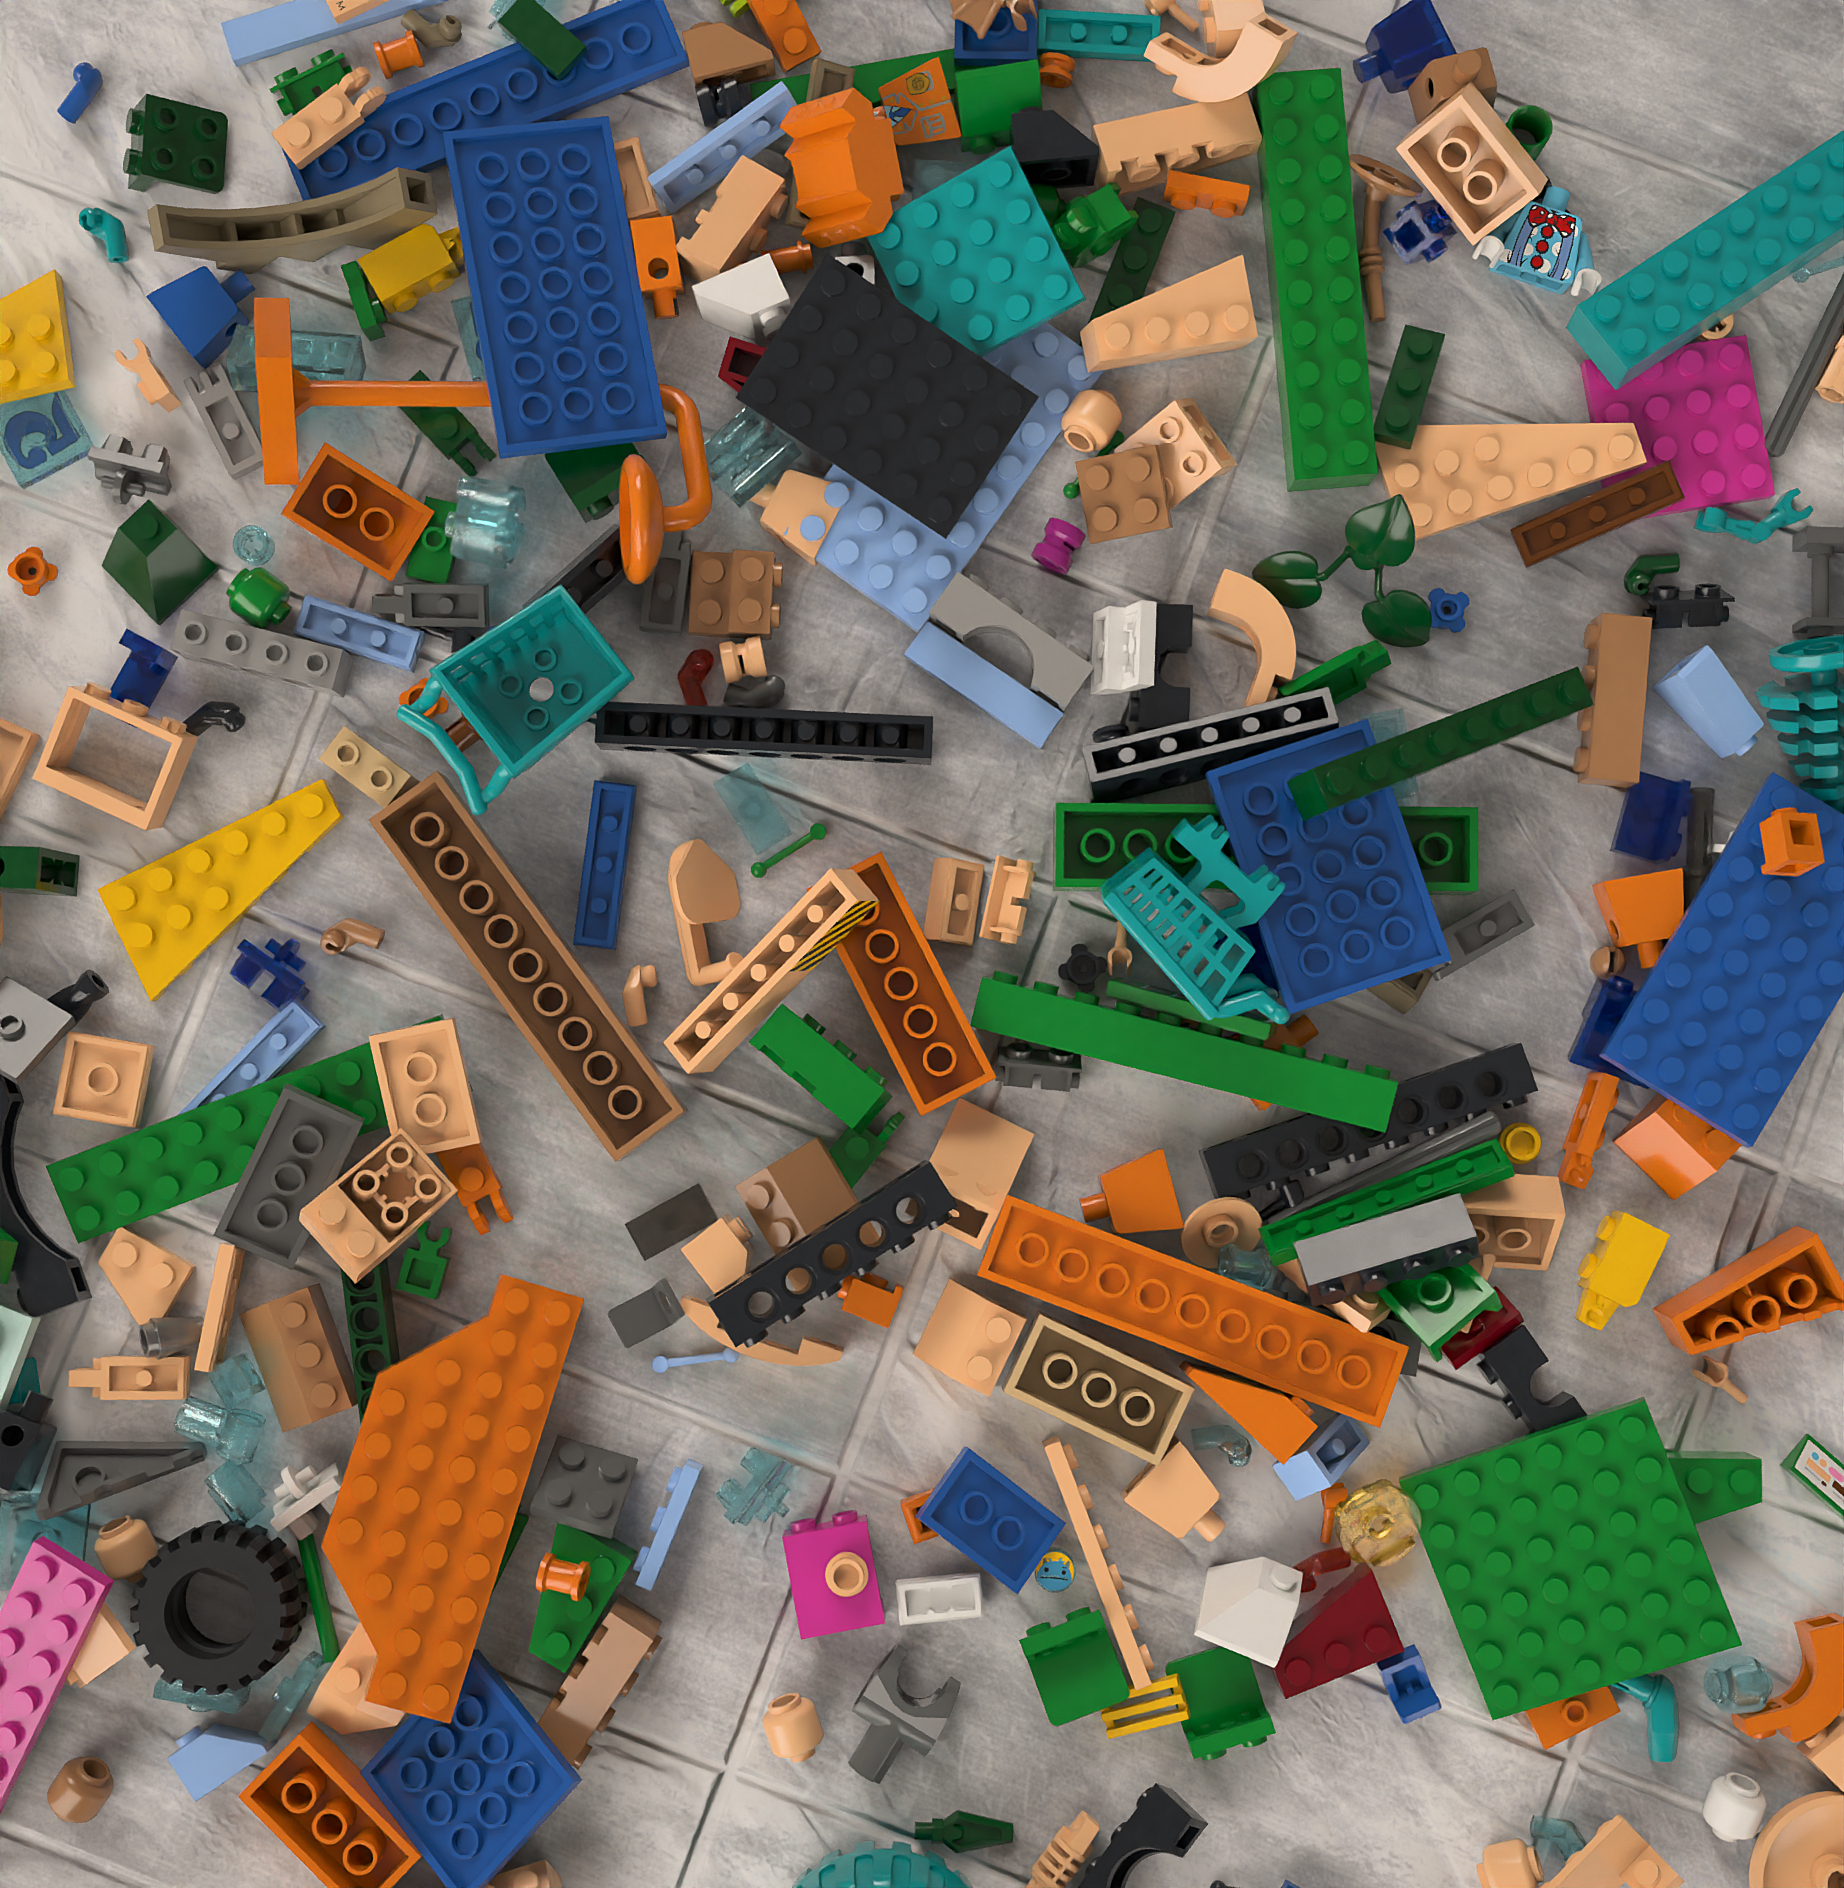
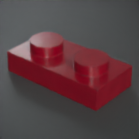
[1441,1286,1524,1370]

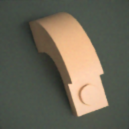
[1144,12,1298,102]
[1206,569,1296,708]

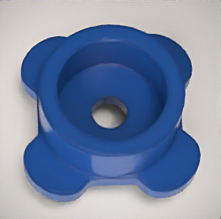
[1428,588,1469,633]

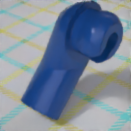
[57,62,103,124]

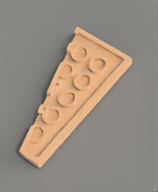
[1375,423,1647,541]

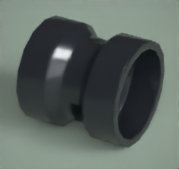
[695,76,743,127]

